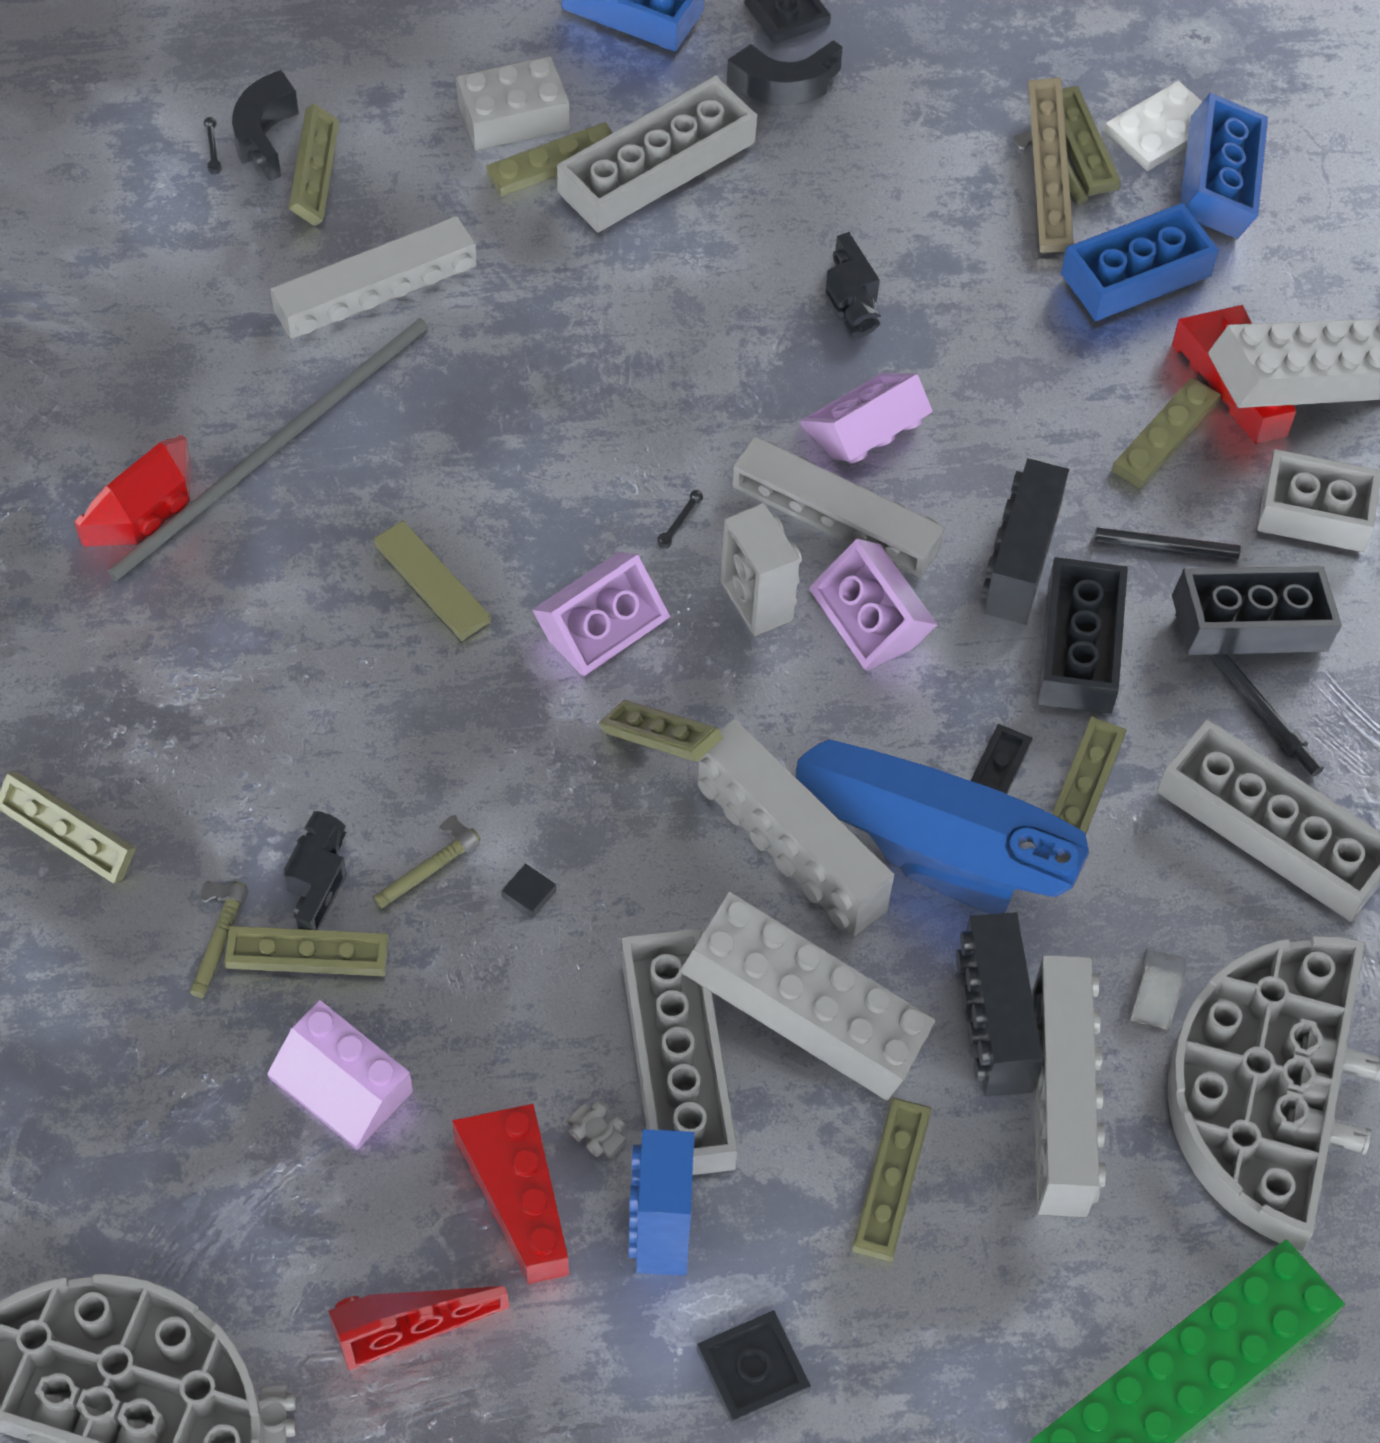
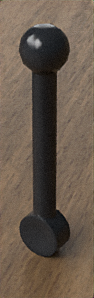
[204,117,222,175]
[658,490,704,549]

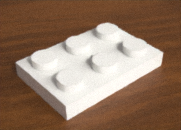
[1104,81,1202,171]

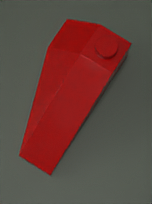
[328,1286,509,1371]

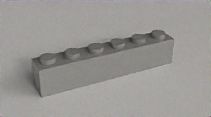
[270,216,477,339]
[732,436,945,578]

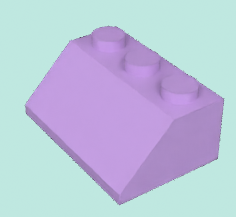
[800,373,933,463]
[809,539,938,670]
[532,552,670,676]
[267,1000,413,1150]

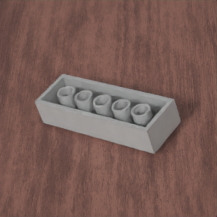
[557,76,757,233]
[1208,319,1380,408]
[698,718,894,938]
[1157,719,1380,922]
[680,891,936,1101]
[621,928,738,1175]
[1033,955,1106,1217]

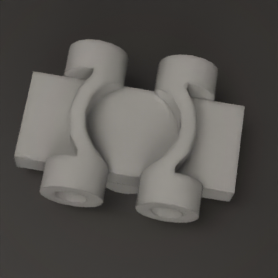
[567,1101,627,1159]
[250,1385,296,1443]

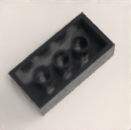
[980,458,1070,625]
[1037,557,1128,714]
[1172,566,1342,655]
[956,912,1043,1097]

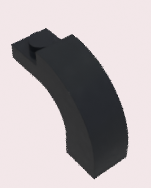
[726,40,843,106]
[232,70,299,181]

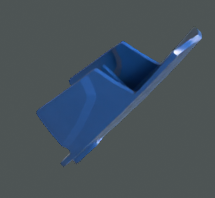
[796,739,1089,914]

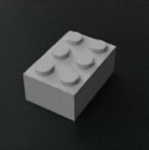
[456,56,570,151]
[1257,449,1380,553]
[721,503,802,637]

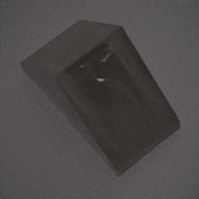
[1130,948,1185,1030]

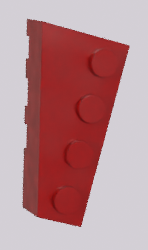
[1172,305,1296,444]
[452,1103,569,1284]

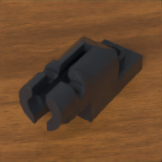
[825,232,881,338]
[284,811,347,930]

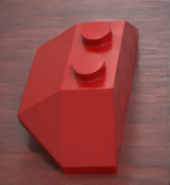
[74,434,191,547]

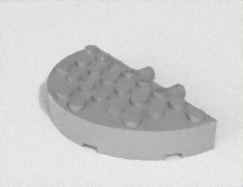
[1167,936,1380,1251]
[0,1274,265,1443]

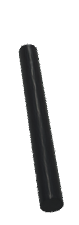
[1094,527,1241,559]

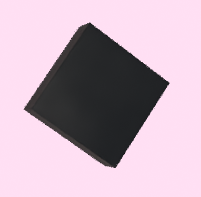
[501,863,556,918]

